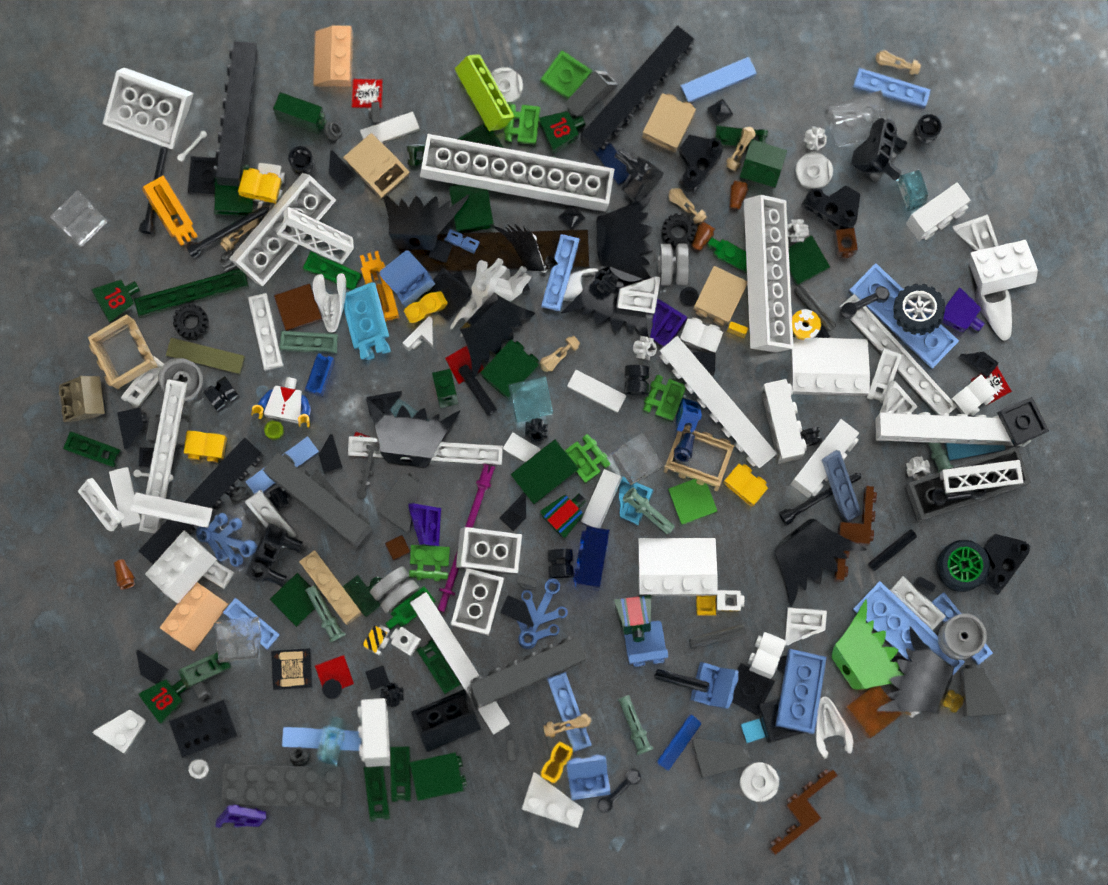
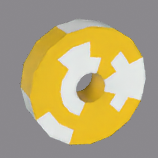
[792,309,821,340]

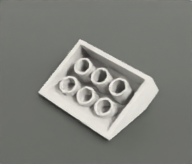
[103,68,194,149]
[790,337,870,396]
[638,538,718,596]

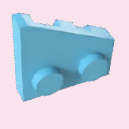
[619,477,654,525]

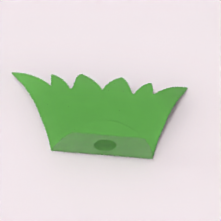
[832,599,905,690]

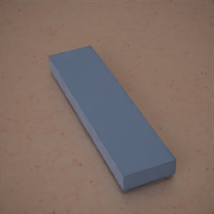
[821,450,862,523]

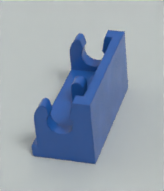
[304,353,335,397]
[676,398,702,433]

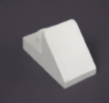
[403,316,433,351]

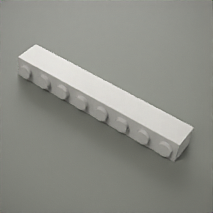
[659,336,777,468]
[875,411,1031,447]

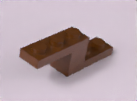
[834,486,877,582]
[769,769,838,855]

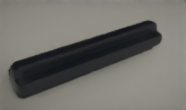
[458,365,497,416]
[868,529,917,571]
[655,669,710,693]

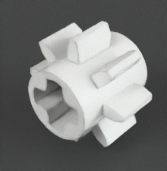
[803,127,828,151]
[787,219,809,242]
[633,336,657,360]
[906,456,930,480]

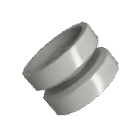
[658,244,688,286]
[158,358,203,401]
[370,566,420,614]
[938,614,987,660]

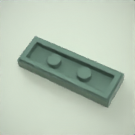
[279,331,338,354]

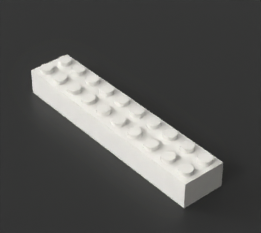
[420,134,614,212]

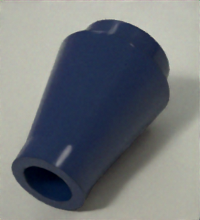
[674,433,695,462]

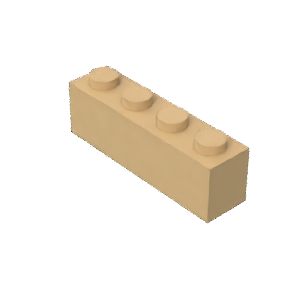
[299,550,362,625]

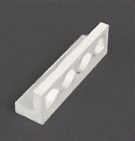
[276,206,354,264]
[940,460,1023,494]
[130,493,213,528]

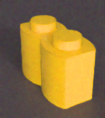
[238,168,282,203]
[404,292,448,323]
[184,430,227,463]
[723,464,768,507]
[541,742,572,783]

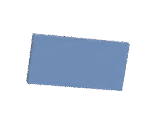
[775,649,827,734]

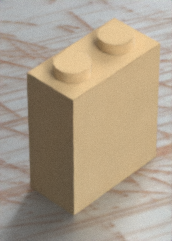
[642,93,696,153]
[693,266,747,326]

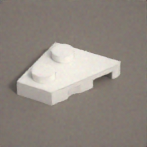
[953,215,999,251]
[616,276,661,313]
[880,381,918,414]
[785,607,827,645]
[93,710,147,754]

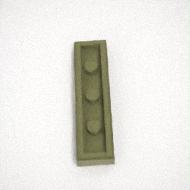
[166,338,245,375]

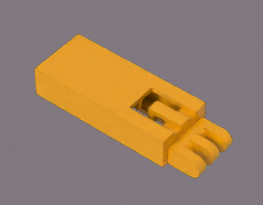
[142,175,198,246]
[360,251,400,322]

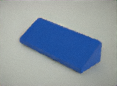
[657,715,701,771]

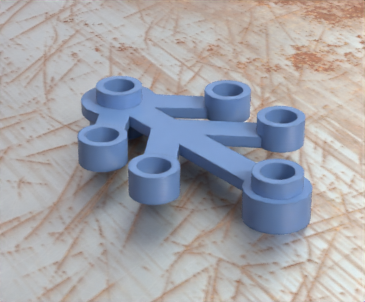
[196,513,257,567]
[517,578,568,649]

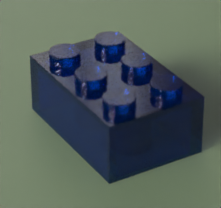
[573,526,610,591]

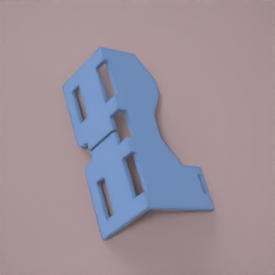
[445,229,479,254]

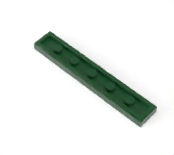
[134,268,249,318]

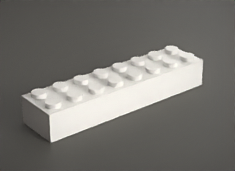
[744,195,793,353]

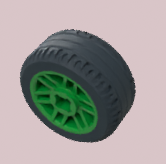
[937,540,990,592]

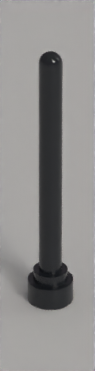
[139,147,168,235]
[186,206,269,258]
[779,472,862,526]

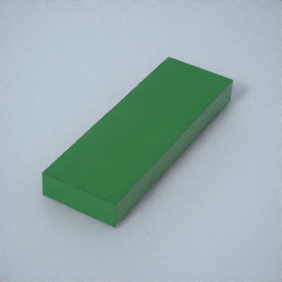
[303,251,362,291]

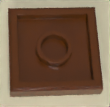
[274,283,322,331]

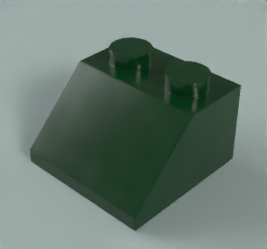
[740,139,788,188]

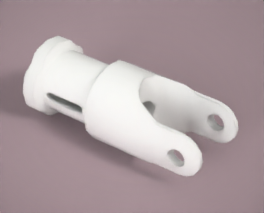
[450,294,477,337]

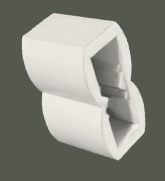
[680,318,723,353]
[951,374,996,417]
[748,632,786,679]

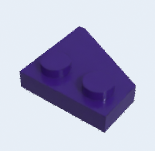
[650,298,688,347]
[408,503,441,546]
[215,805,266,828]

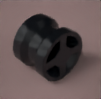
[801,427,823,446]

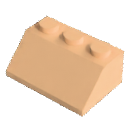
[313,26,353,87]
[160,582,229,652]

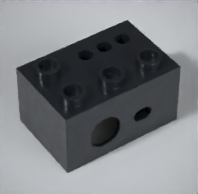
[169,699,241,759]

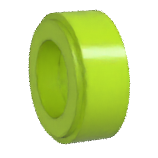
[264,420,284,440]

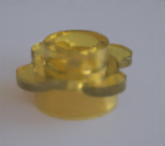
[943,690,963,713]

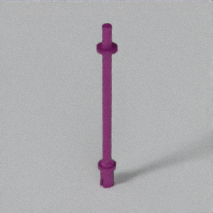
[438,464,495,612]

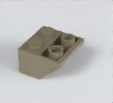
[59,376,105,422]

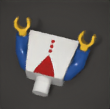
[251,377,311,427]

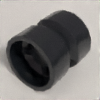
[913,114,942,145]
[288,146,315,176]
[624,365,649,396]
[203,376,239,411]
[548,549,574,579]

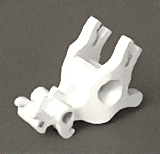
[469,258,532,318]

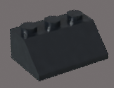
[411,689,481,752]

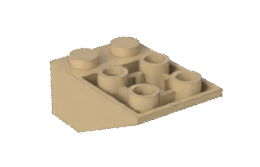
[343,133,410,200]

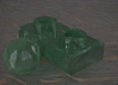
[342,575,383,617]

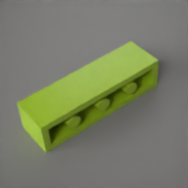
[454,54,515,131]

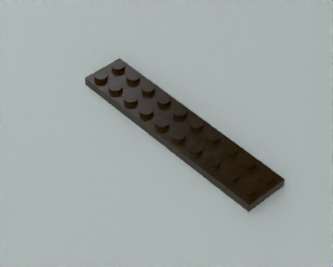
[399,229,589,273]

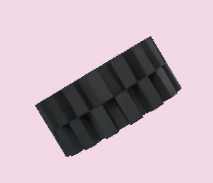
[661,213,696,249]
[173,303,209,340]

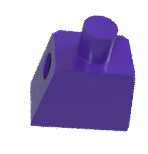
[941,287,985,333]

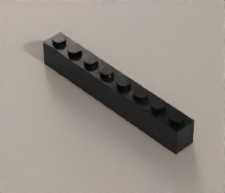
[580,25,694,153]
[213,41,258,186]
[138,437,262,564]

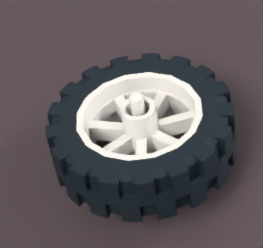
[893,283,945,335]

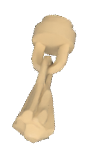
[875,50,921,75]
[726,126,756,171]
[668,188,707,225]
[219,218,259,252]
[540,336,580,372]
[543,714,591,738]

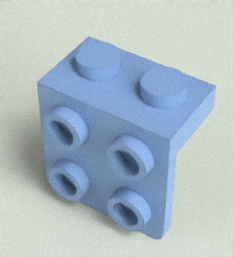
[379,251,435,307]
[624,621,668,667]
[690,662,738,709]
[567,755,611,800]

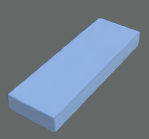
[223,598,280,650]

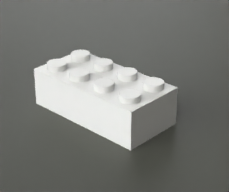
[761,379,807,464]
[790,419,859,498]

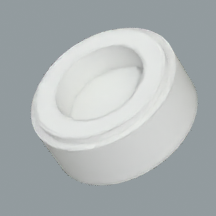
[189,759,209,779]

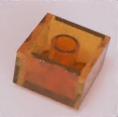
[844,686,902,739]

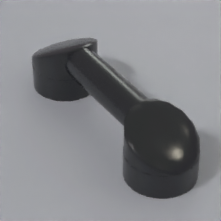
[840,286,890,319]
[932,482,986,506]
[598,769,641,813]

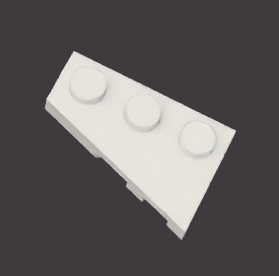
[522,772,584,828]

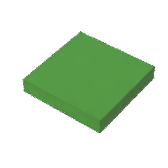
[540,50,592,100]
[668,479,718,525]

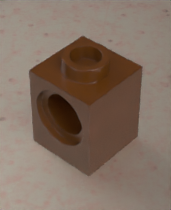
[833,228,858,258]

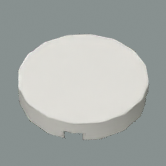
[491,67,523,104]
[795,152,833,190]
[740,763,779,802]

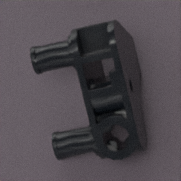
[851,118,907,181]
[678,134,723,194]
[614,148,663,202]
[801,185,860,230]
[245,523,303,587]
[982,534,1030,595]

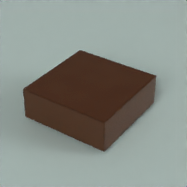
[385,535,411,561]

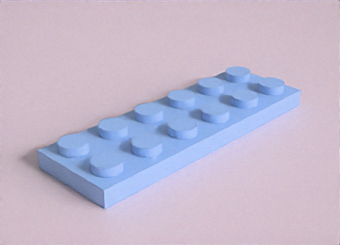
[849,263,959,369]
[852,581,965,675]

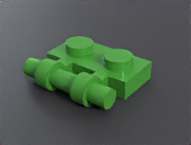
[503,104,540,145]
[643,375,686,422]
[565,434,611,484]
[409,545,450,581]

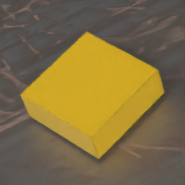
[727,322,748,338]
[696,596,716,616]

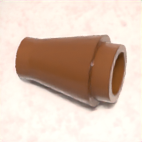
[729,181,749,210]
[691,222,715,251]
[114,559,136,590]

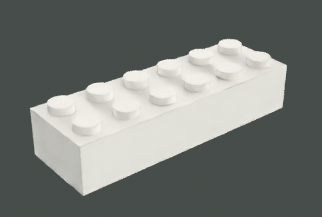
[229,173,336,286]

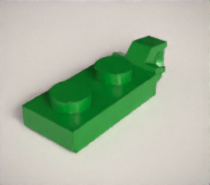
[707,237,747,275]
[385,586,436,630]

